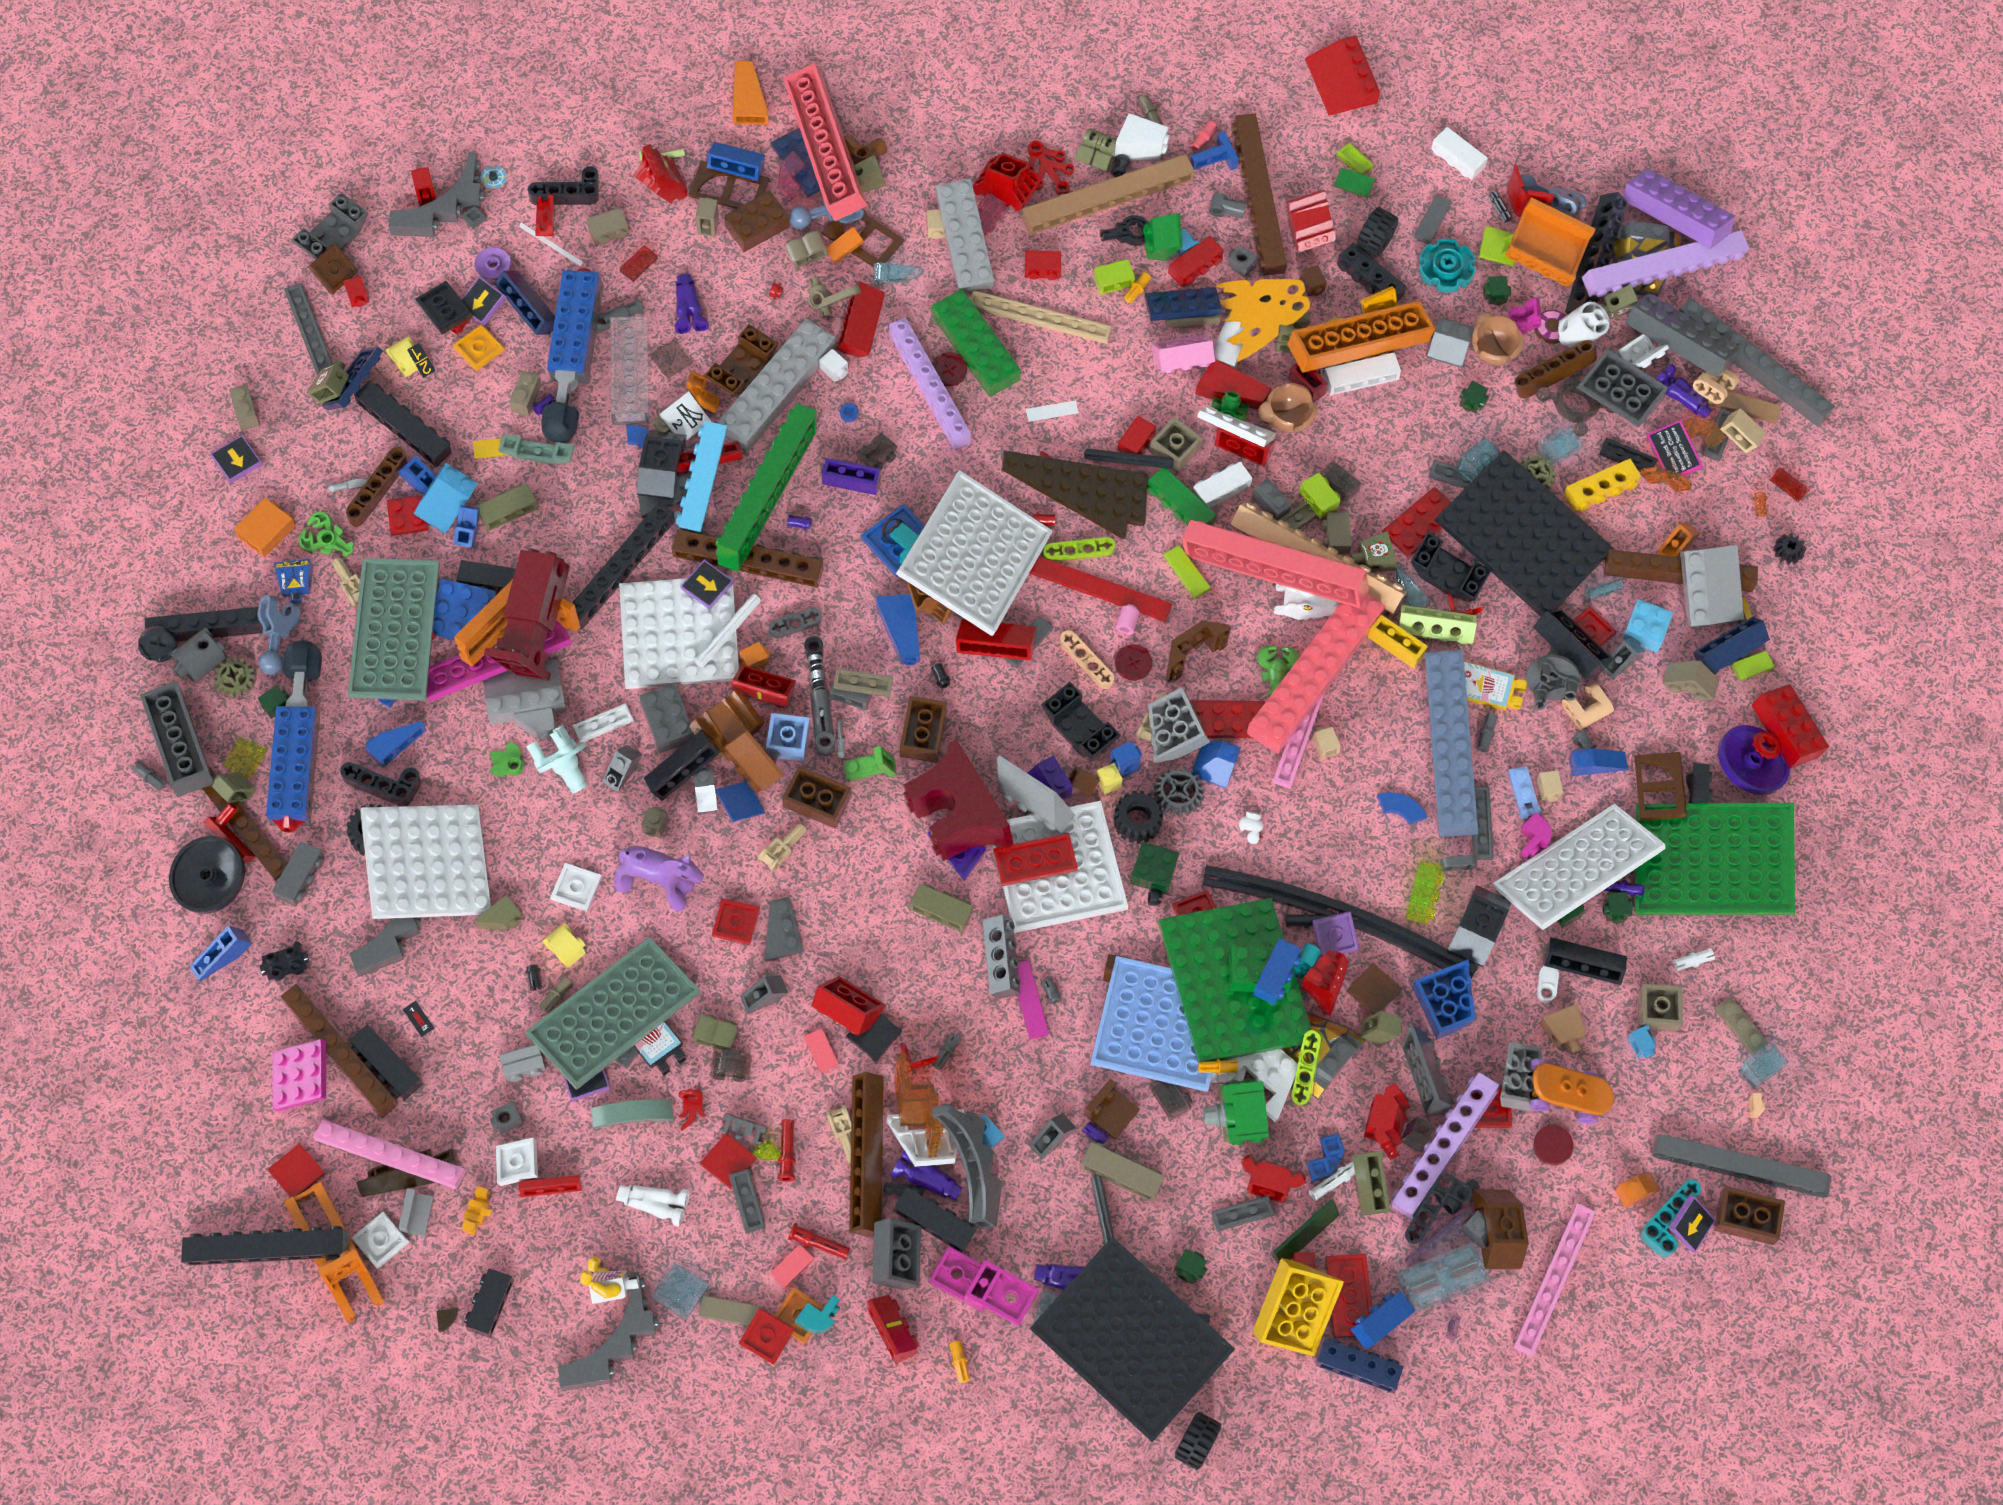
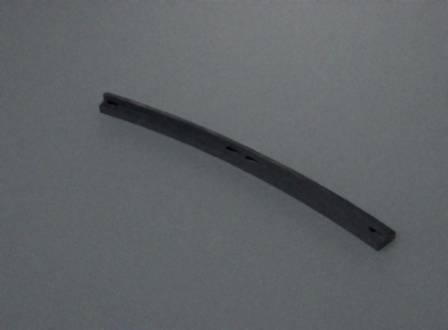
[1203,865,1479,979]

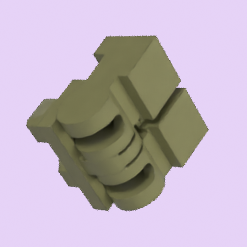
[1074,128,1117,172]
[1275,306,1311,353]

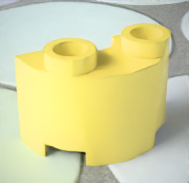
[386,336,418,377]
[542,923,586,968]

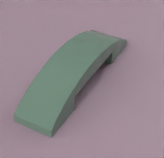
[499,434,575,464]
[591,1099,673,1128]

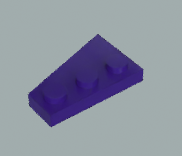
[927,818,986,881]

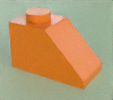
[1657,521,1700,557]
[1615,1173,1660,1208]

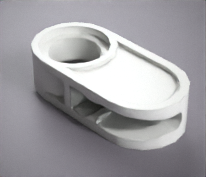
[1537,966,1559,1003]

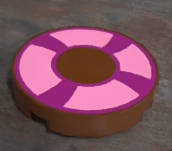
[1534,310,1566,344]

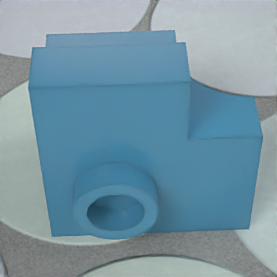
[980,1114,1005,1149]

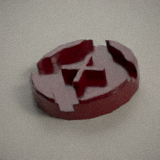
[932,352,967,387]
[1115,644,1152,681]
[1533,1125,1574,1166]

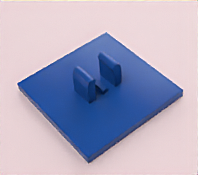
[715,781,765,822]

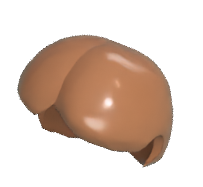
[1472,312,1524,366]
[1258,383,1318,433]

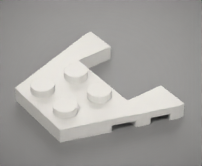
[1221,1049,1298,1122]
[886,1109,964,1166]

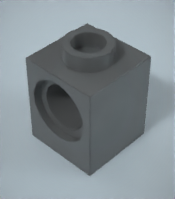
[1228,245,1258,278]
[490,1101,523,1134]

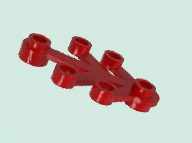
[1027,140,1074,195]

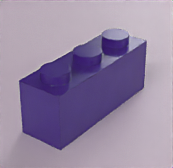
[822,458,881,495]

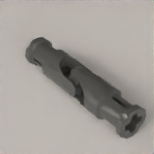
[596,298,644,335]

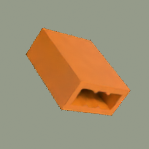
[234,498,295,558]

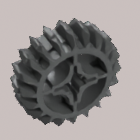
[1153,766,1205,817]

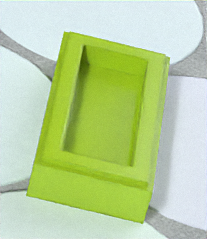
[1336,142,1374,175]
[1731,651,1775,681]

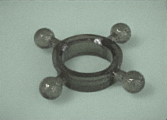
[1536,369,1615,437]

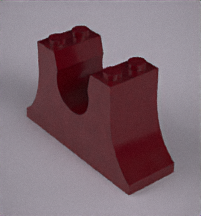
[903,739,1014,861]

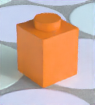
[739,642,770,669]

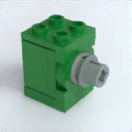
[1202,1079,1269,1145]

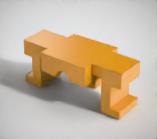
[461,1186,493,1235]

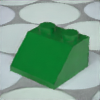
[1143,213,1183,261]

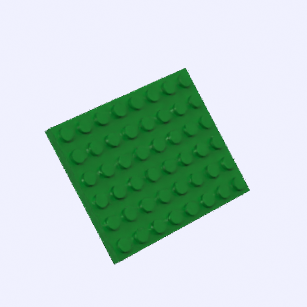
[1635,803,1795,915]
[1158,898,1314,1062]

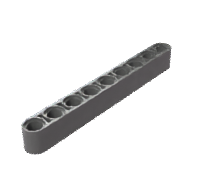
[1652,1134,1832,1198]

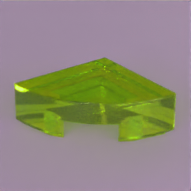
[753,1140,781,1161]

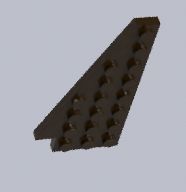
[1001,450,1148,539]

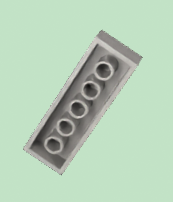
[935,179,994,293]

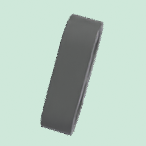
[1440,855,1477,872]

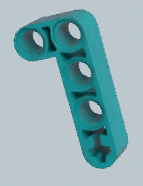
[1640,1179,1701,1258]

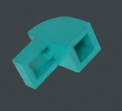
[795,1295,840,1334]

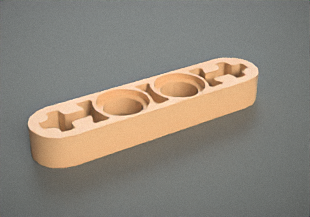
[1060,630,1114,689]

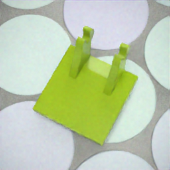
[1479,226,1514,267]

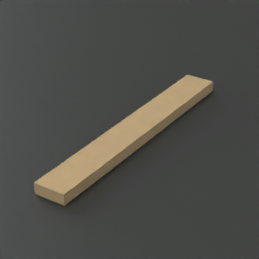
[970,290,1112,344]

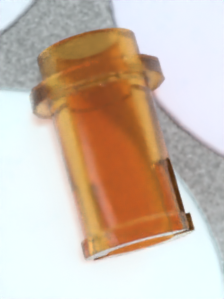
[1753,492,1768,517]

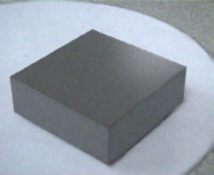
[461,205,487,229]

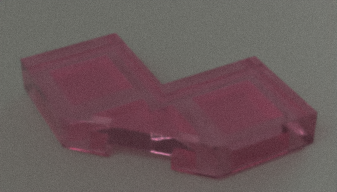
[777,151,805,202]

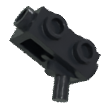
[259,941,310,981]

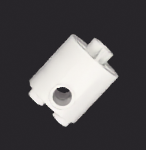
[1558,302,1610,348]

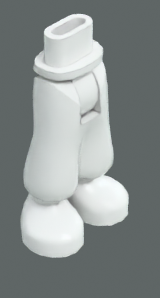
[616,1184,690,1227]

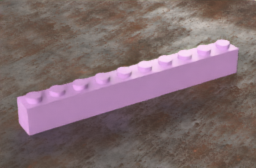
[1582,230,1750,297]

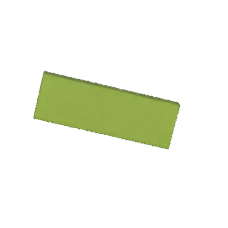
[1163,545,1211,599]

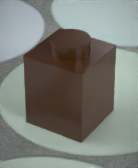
[1300,265,1327,297]

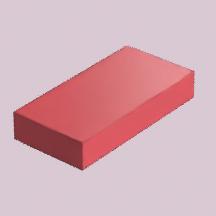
[804,1029,838,1073]
[770,1244,814,1288]

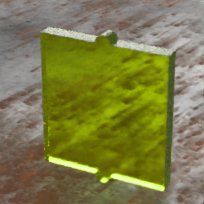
[222,737,268,779]

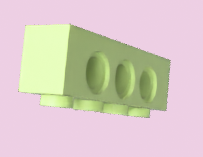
[1398,605,1477,644]

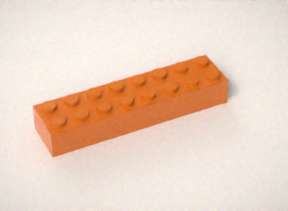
[1287,300,1435,372]

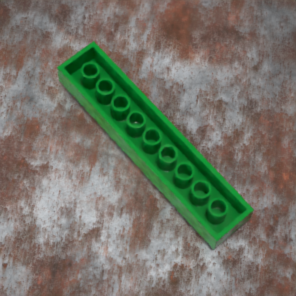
[716,403,817,572]

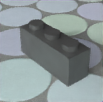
[272,841,325,907]

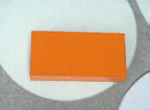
[826,227,864,263]

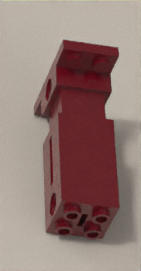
[484,548,570,681]

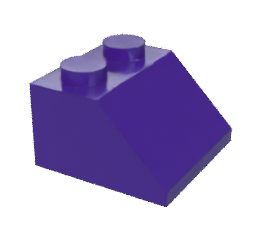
[1027,755,1073,800]

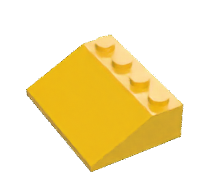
[1252,1258,1344,1356]

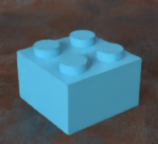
[1622,599,1673,653]

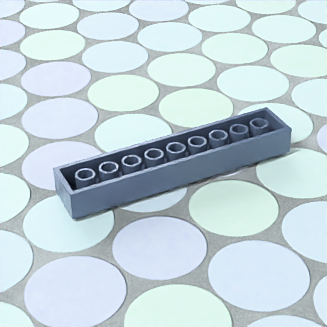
[1425,650,1478,837]

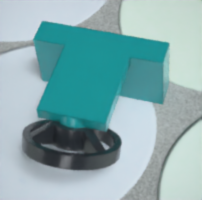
[882,518,918,564]

